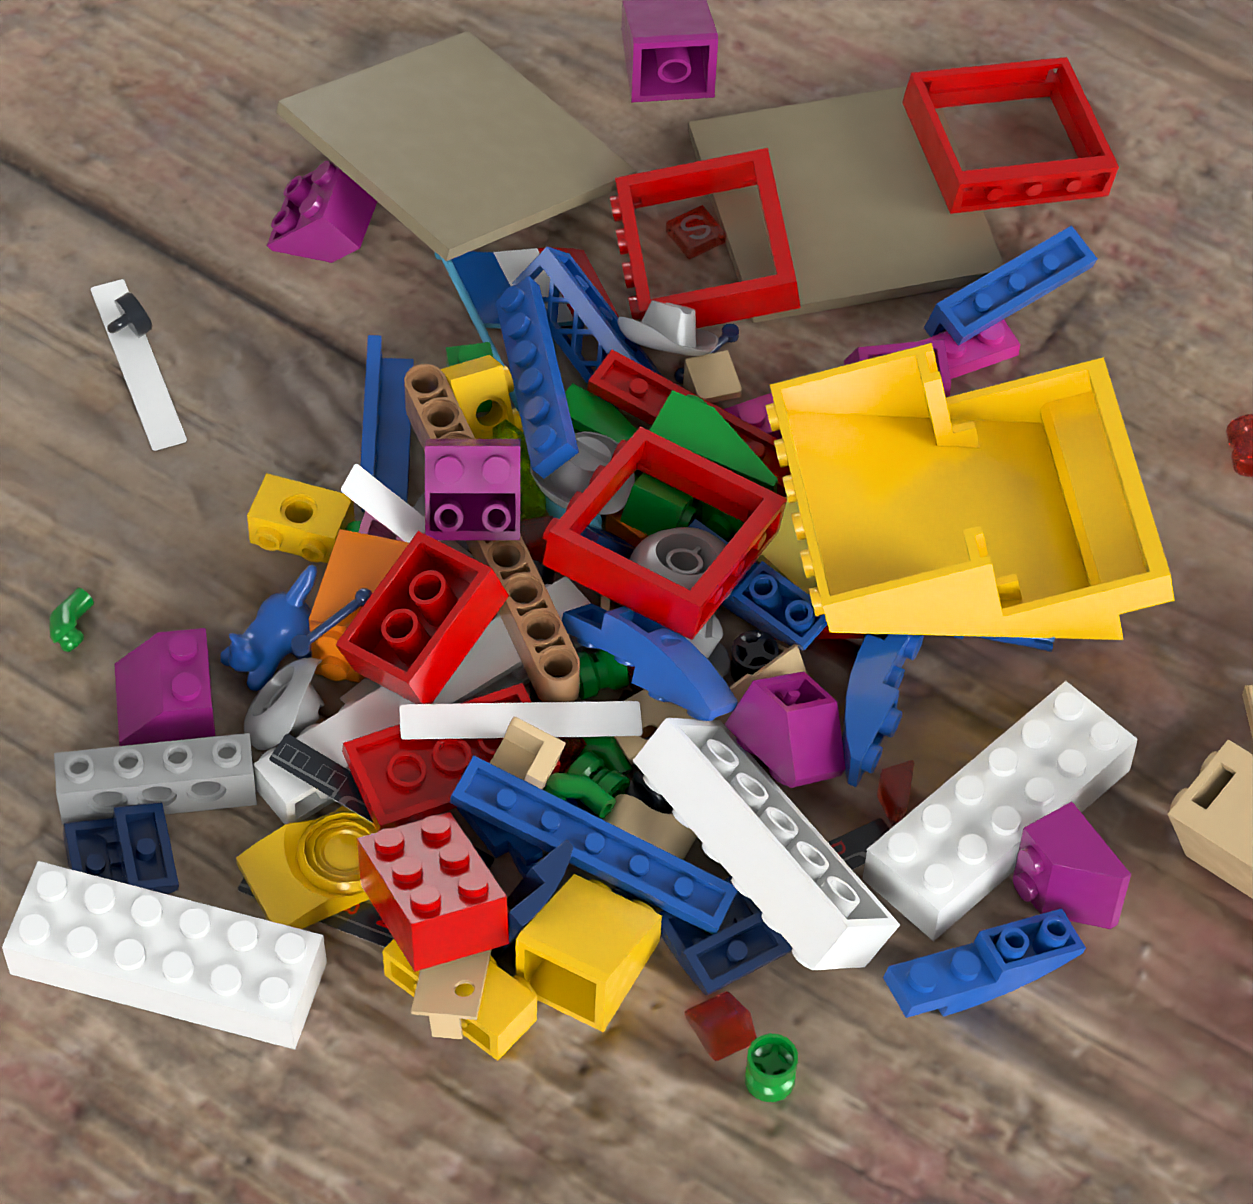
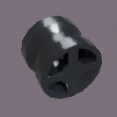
[731,630,779,683]

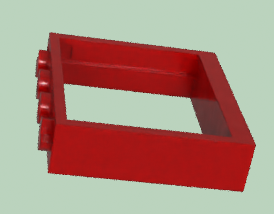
[902,57,1119,214]
[610,148,801,329]
[542,426,787,640]

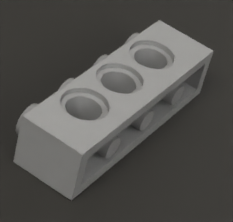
[54,733,257,825]

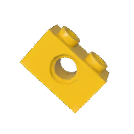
[441,355,523,451]
[247,473,355,563]

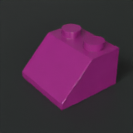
[114,628,216,746]
[1013,801,1131,929]

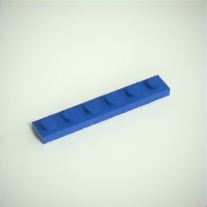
[495,276,579,479]
[450,755,738,935]

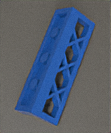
[924,225,1098,346]
[512,247,663,410]
[360,335,414,512]

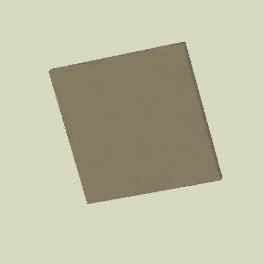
[276,31,637,261]
[688,86,1004,323]

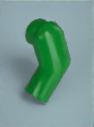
[49,587,94,652]
[565,736,633,776]
[543,773,616,818]

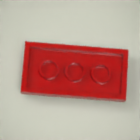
[342,683,561,832]

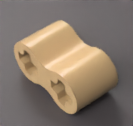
[602,794,697,860]

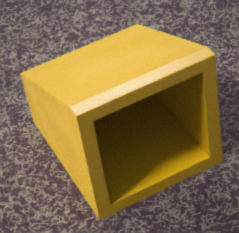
[516,874,662,1032]

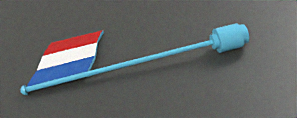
[435,247,619,529]

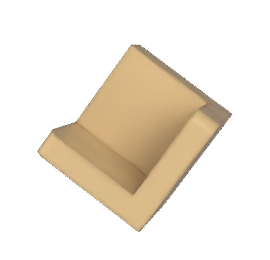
[683,350,742,403]
[490,717,566,790]

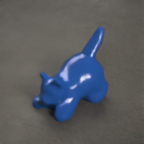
[220,565,317,691]

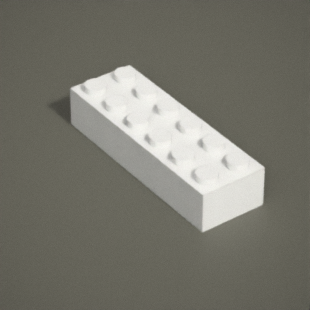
[863,681,1138,941]
[633,718,900,970]
[2,861,327,1049]

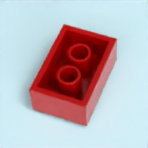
[335,531,509,704]
[357,812,509,972]

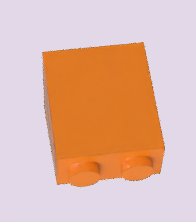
[309,529,409,683]

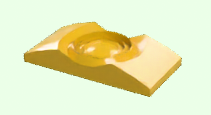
[236,805,377,929]

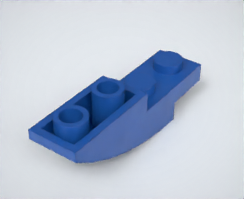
[688,519,827,651]
[562,603,738,721]
[842,634,924,787]
[883,909,1086,1018]

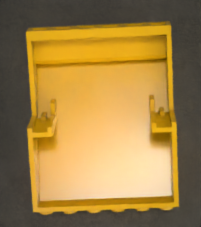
[765,343,1175,640]

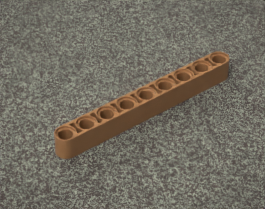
[404,364,580,702]

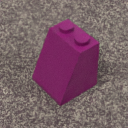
[621,0,718,103]

